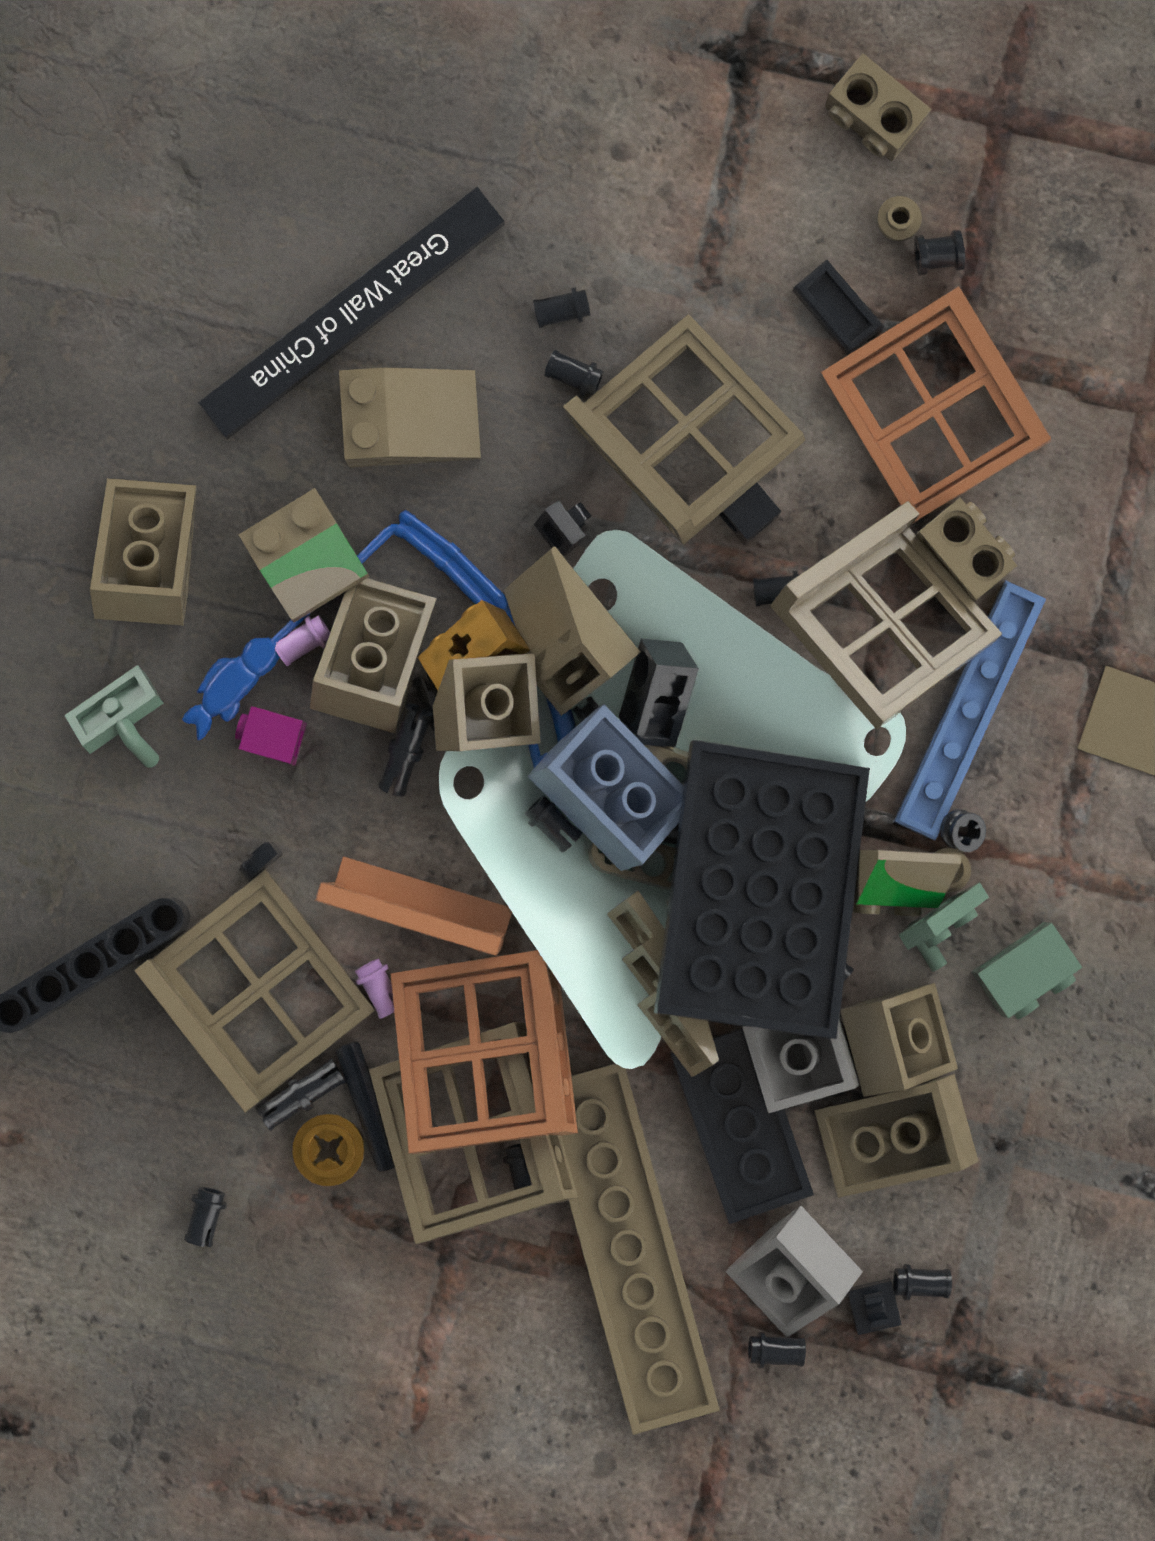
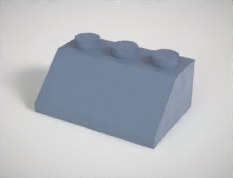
[528,704,684,871]

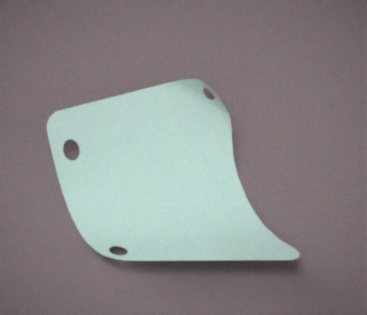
[439,530,906,1069]

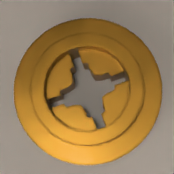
[292,1114,364,1186]

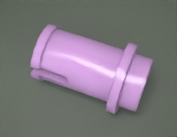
[275,615,330,666]
[355,958,394,1019]

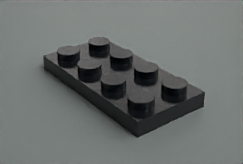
[670,1028,814,1224]

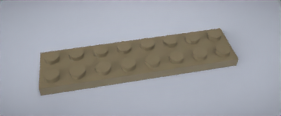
[561,1063,720,1435]

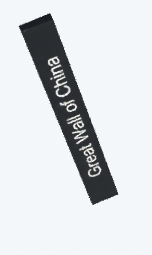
[198,187,505,439]

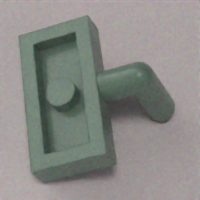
[65,665,164,768]
[898,882,989,972]

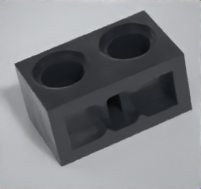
[618,639,699,747]

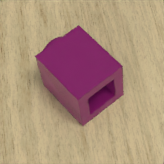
[235,706,307,766]

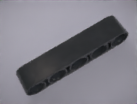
[0,898,190,1033]

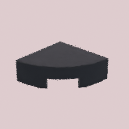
[239,841,283,882]

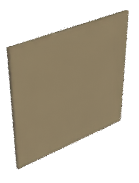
[1077,666,1155,776]

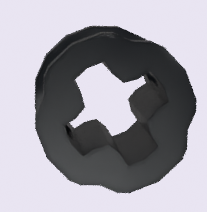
[914,230,965,276]

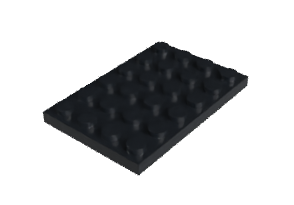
[654,740,870,1039]

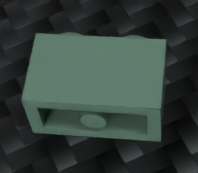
[971,922,1083,1020]

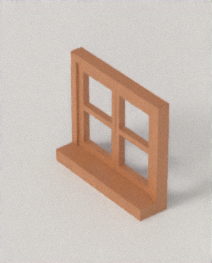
[821,286,1051,524]
[316,856,512,955]
[390,950,578,1154]

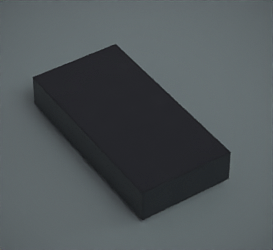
[792,260,884,356]

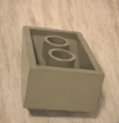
[339,368,481,468]
[90,478,196,626]
[310,578,436,733]
[815,1074,979,1198]

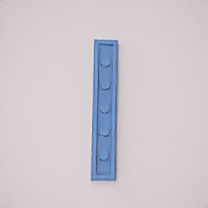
[893,581,1046,841]

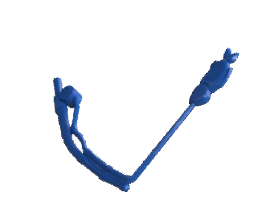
[182,510,576,768]

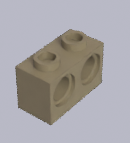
[825,53,931,162]
[916,498,1018,601]

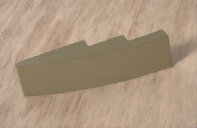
[607,891,719,1077]

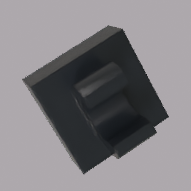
[533,500,591,557]
[847,1278,902,1335]

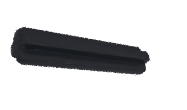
[336,1042,395,1172]

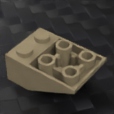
[504,546,640,716]

